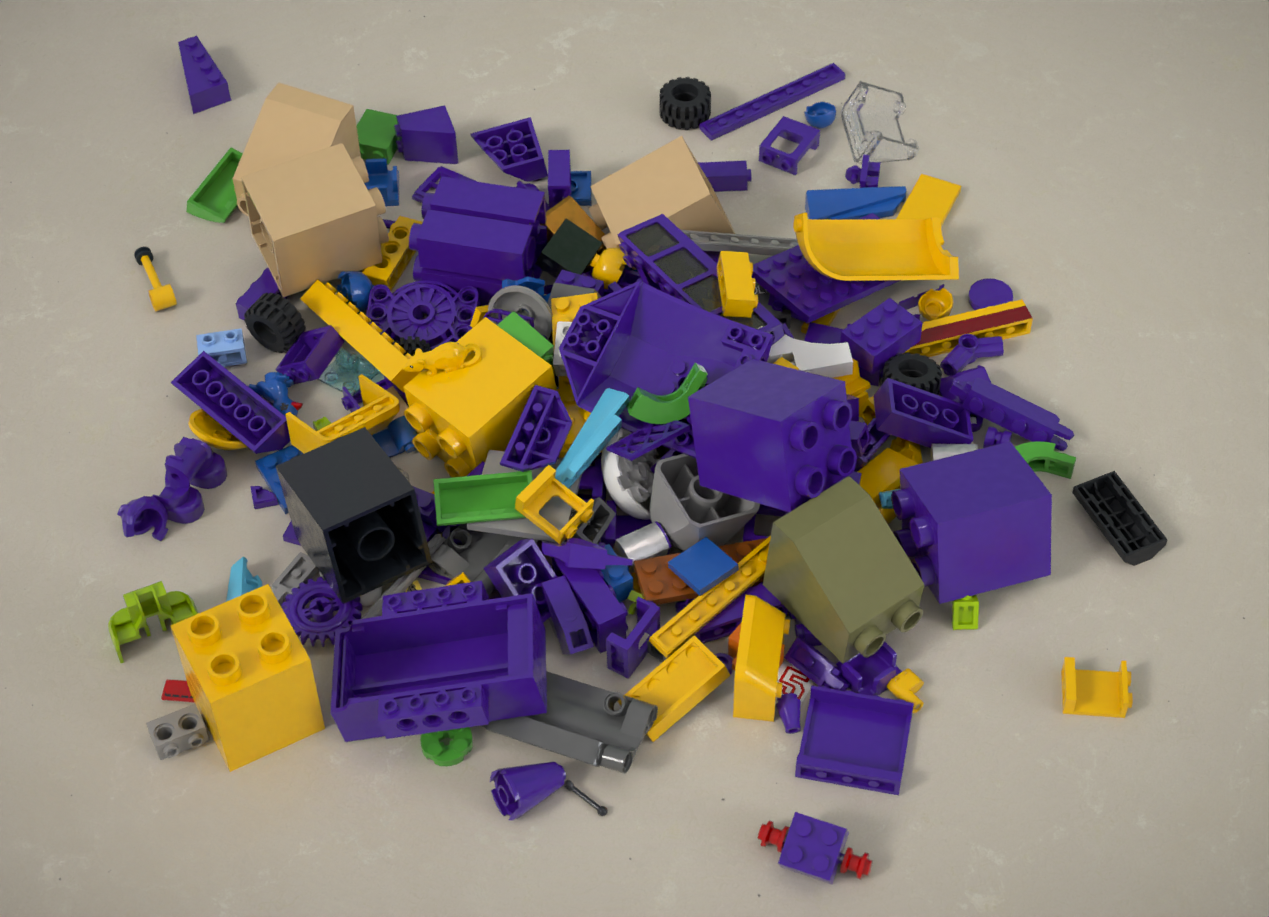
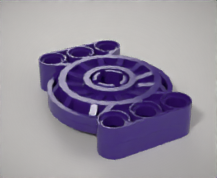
[366,280,481,357]

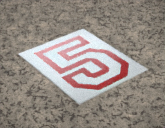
[776,661,814,704]

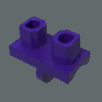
[845,154,881,188]

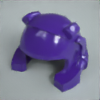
[117,496,168,541]

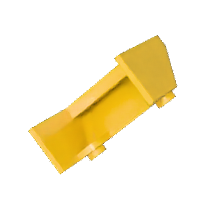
[285,374,400,453]
[733,595,790,722]

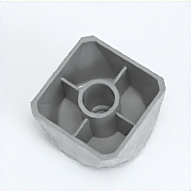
[649,454,760,551]

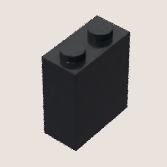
[535,218,603,279]

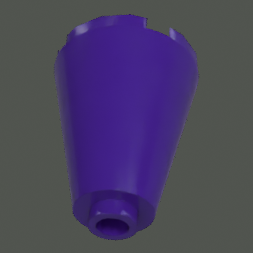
[490,762,566,821]

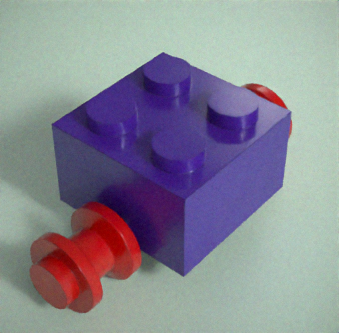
[758,812,873,884]

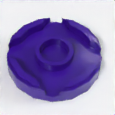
[968,278,1013,310]

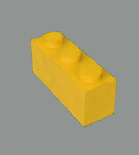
[717,251,758,318]

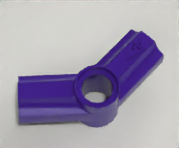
[940,334,1004,376]

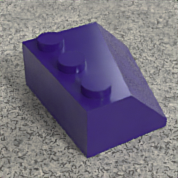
[470,117,548,182]

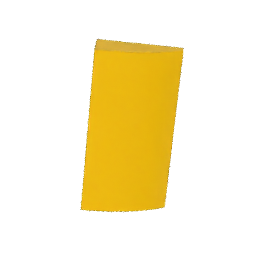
[617,635,731,742]

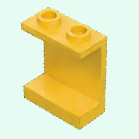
[1061,657,1133,718]

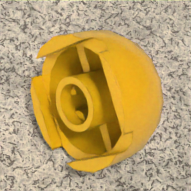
[590,248,627,289]

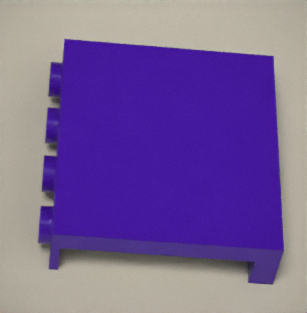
[795,685,914,796]

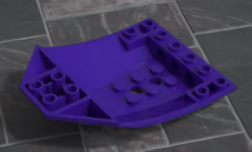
[559,280,774,458]

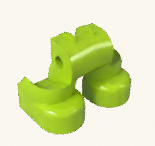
[108,581,198,663]

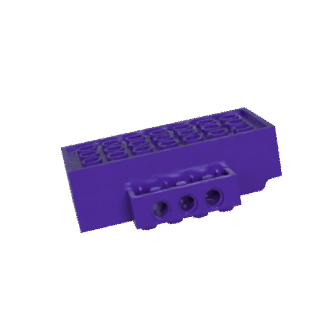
[330,581,547,742]

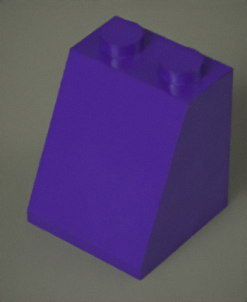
[394,105,459,164]

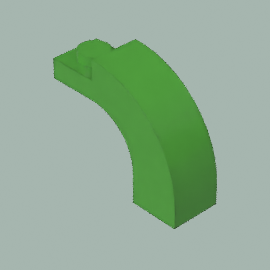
[626,363,708,424]
[1015,442,1076,479]

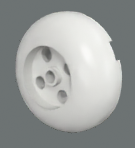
[601,428,659,520]

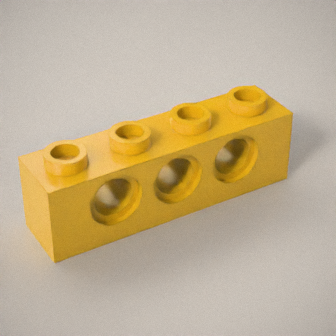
[362,216,423,291]

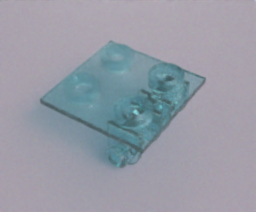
[317,348,380,396]

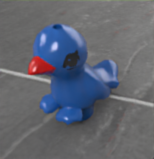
[248,372,303,417]

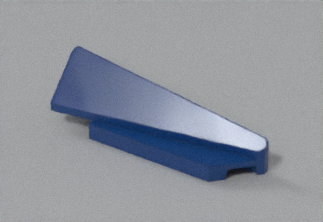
[805,186,907,220]

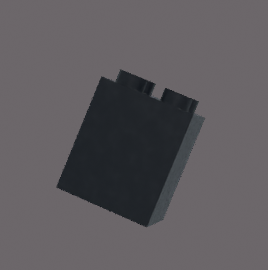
[276,427,432,604]

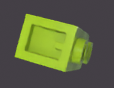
[952,595,979,630]

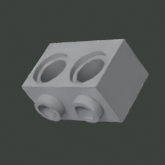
[146,704,209,761]

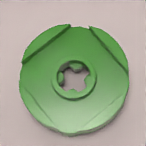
[420,727,473,766]

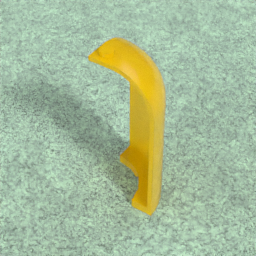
[793,213,959,281]

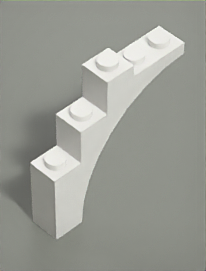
[731,316,853,378]

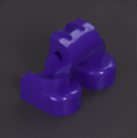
[151,437,227,524]

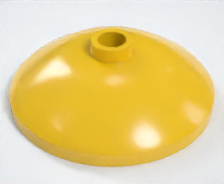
[188,409,247,450]

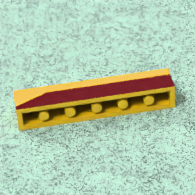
[903,299,1033,357]

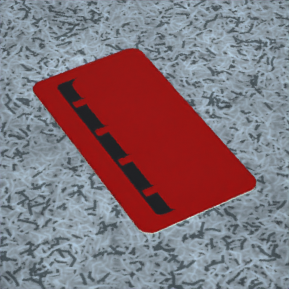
[161,679,195,703]

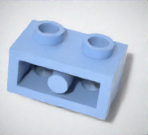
[196,328,247,367]

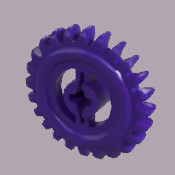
[281,577,363,647]

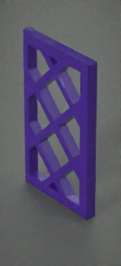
[606,420,690,461]

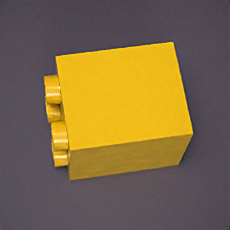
[403,317,557,478]
[171,584,325,772]

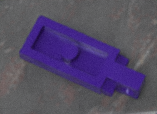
[784,637,850,691]

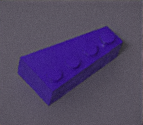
[178,36,231,114]

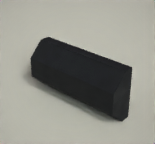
[1072,471,1168,566]

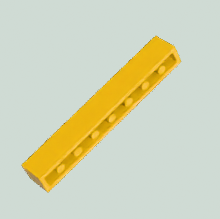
[300,279,421,392]

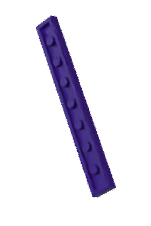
[700,63,846,141]

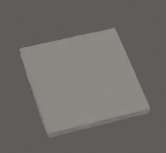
[467,450,582,543]

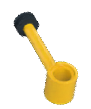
[134,246,177,312]

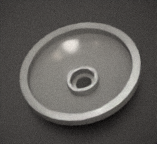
[488,285,553,339]

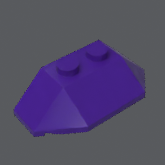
[500,385,572,472]

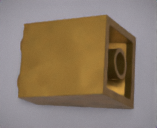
[540,196,606,267]

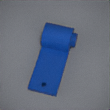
[372,416,418,458]

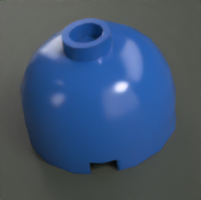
[337,271,375,314]

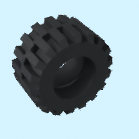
[659,77,711,130]
[244,292,306,353]
[882,353,942,395]

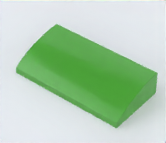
[186,148,243,223]
[433,470,533,526]

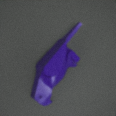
[541,538,633,569]

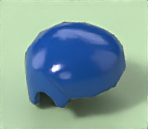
[804,101,836,129]

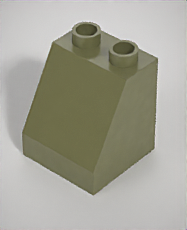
[763,476,925,664]

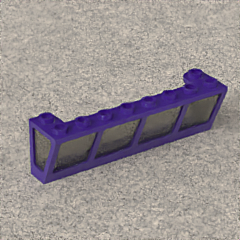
[617,214,784,345]

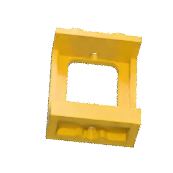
[515,465,594,544]

